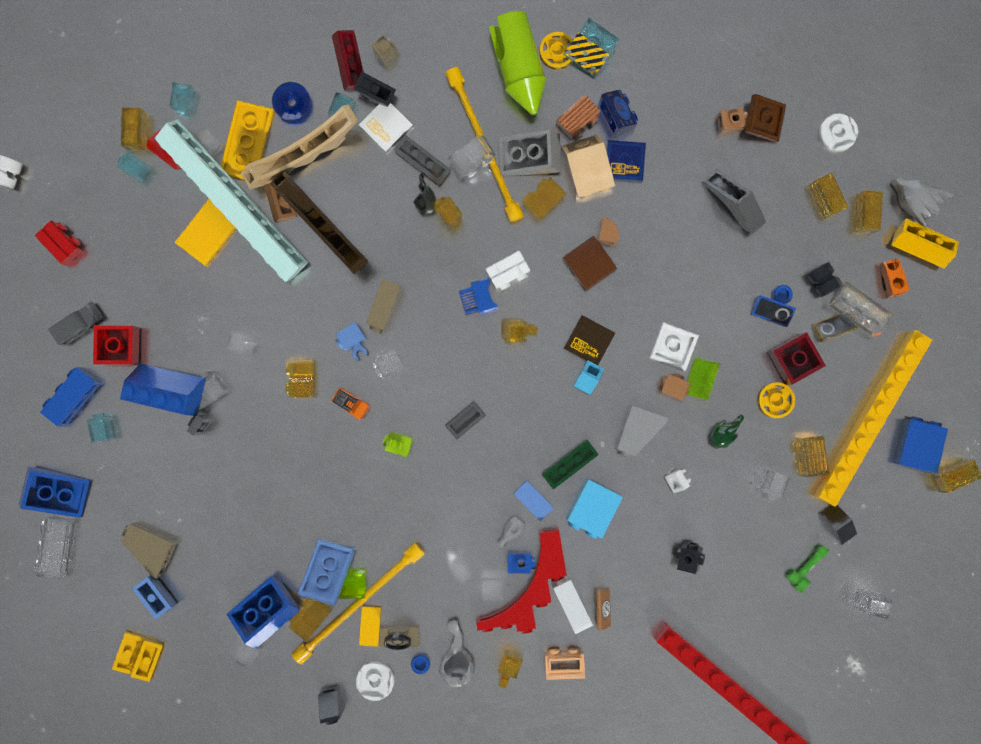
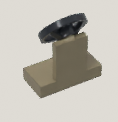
[380,626,419,650]

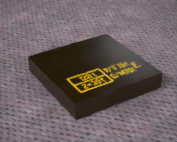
[563,315,615,365]

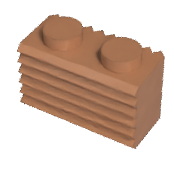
[556,94,600,140]

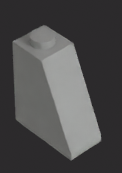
[615,406,669,458]

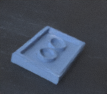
[298,540,355,606]

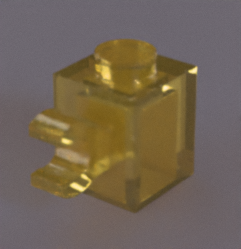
[501,318,537,342]
[498,649,523,689]

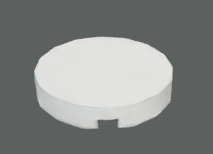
[819,113,858,152]
[356,661,395,701]

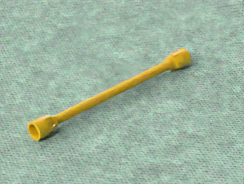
[445,67,524,223]
[291,542,425,665]

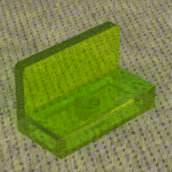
[687,358,720,400]
[338,570,367,599]

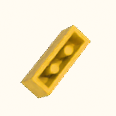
[891,218,959,268]

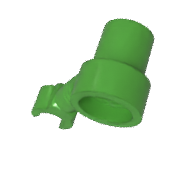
[787,545,829,593]

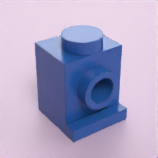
[507,552,535,574]

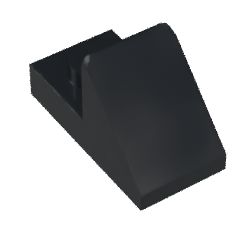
[353,72,396,107]

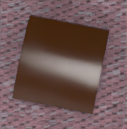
[562,235,617,291]

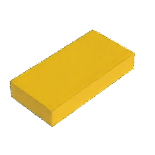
[359,606,381,647]

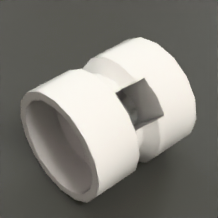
[0,155,23,189]

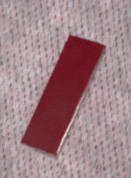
[332,30,363,90]

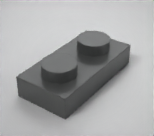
[187,415,213,436]

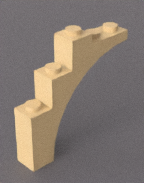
[241,104,358,190]

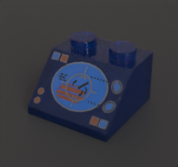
[598,90,638,138]

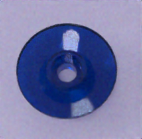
[272,82,310,120]

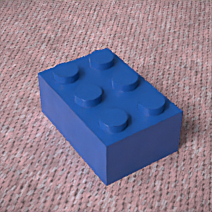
[226,576,300,648]

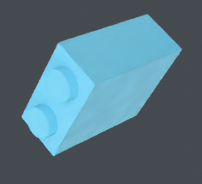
[566,479,623,539]

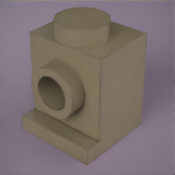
[371,36,400,66]

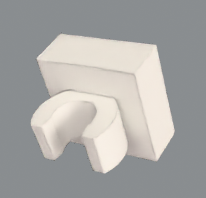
[665,469,691,493]

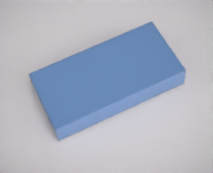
[513,481,554,521]

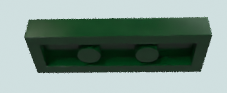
[542,439,599,490]

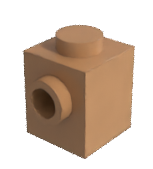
[660,373,691,402]

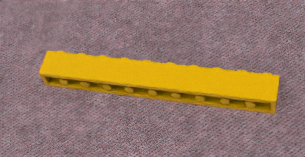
[813,330,932,507]

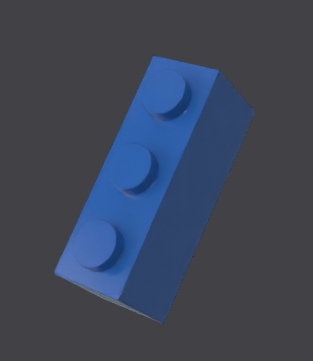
[40,367,100,427]

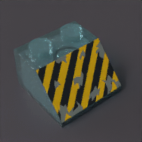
[563,17,620,76]

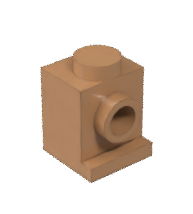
[717,108,748,133]

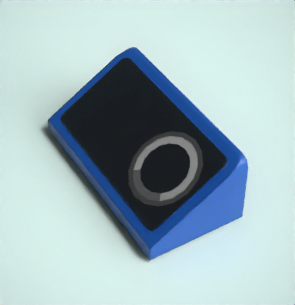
[751,295,796,327]

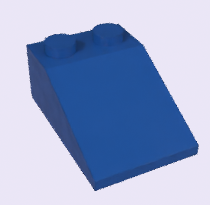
[19,466,90,518]

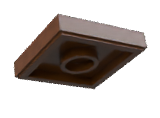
[745,94,786,142]

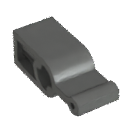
[48,301,103,346]

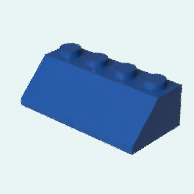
[120,364,206,416]

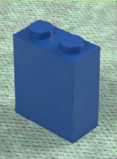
[893,416,948,474]

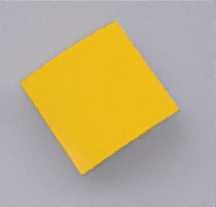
[112,631,163,682]

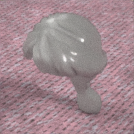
[439,620,475,687]

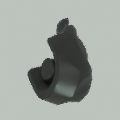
[413,173,437,214]

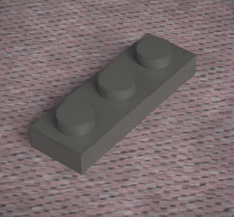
[394,135,451,186]

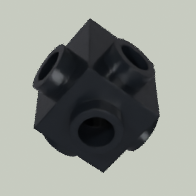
[676,542,705,574]

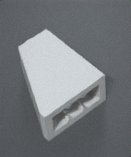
[553,577,593,634]

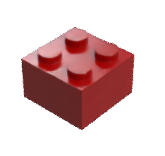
[93,325,139,365]

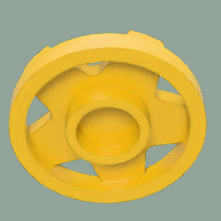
[540,32,573,68]
[758,382,795,418]

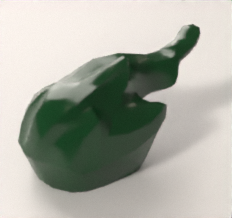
[710,415,744,449]

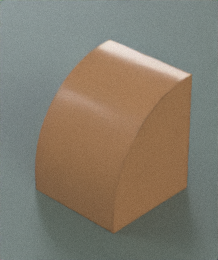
[598,217,619,245]

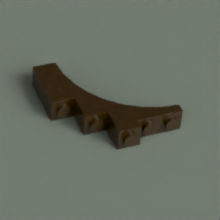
[270,171,368,274]

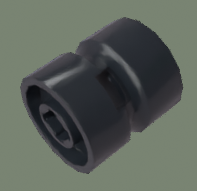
[807,262,843,297]

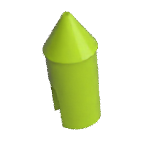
[489,11,547,115]

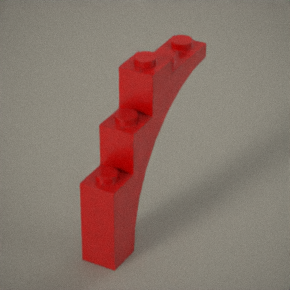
[476,528,567,634]

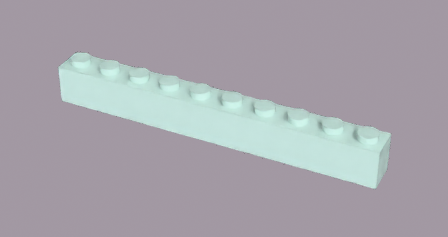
[155,119,308,282]

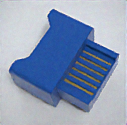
[459,277,498,315]

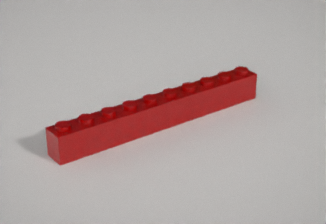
[654,623,810,744]

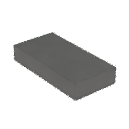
[445,401,486,440]

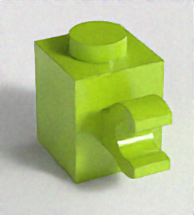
[383,432,413,457]

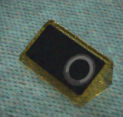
[813,311,858,342]

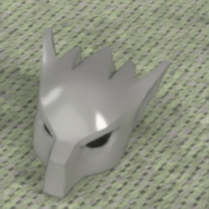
[891,176,953,226]

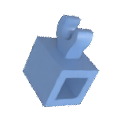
[335,322,368,360]

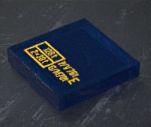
[607,140,646,182]

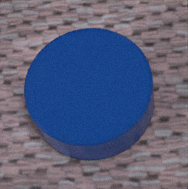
[772,285,793,304]
[411,654,430,674]

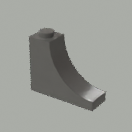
[703,169,766,234]

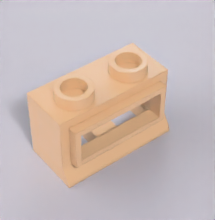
[545,648,585,680]

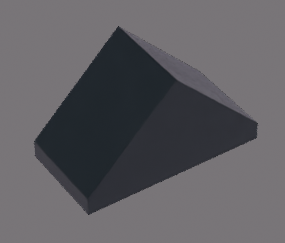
[819,505,857,545]

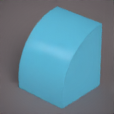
[574,360,604,395]

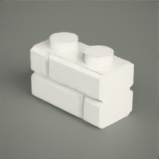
[485,251,530,291]

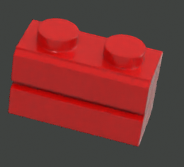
[35,220,83,266]

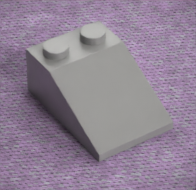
[499,129,561,176]

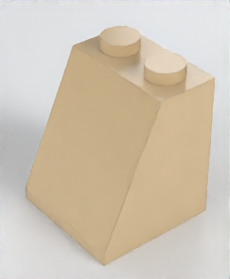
[561,135,615,198]

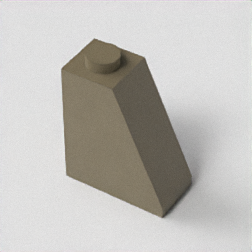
[366,279,403,333]
[122,523,177,579]

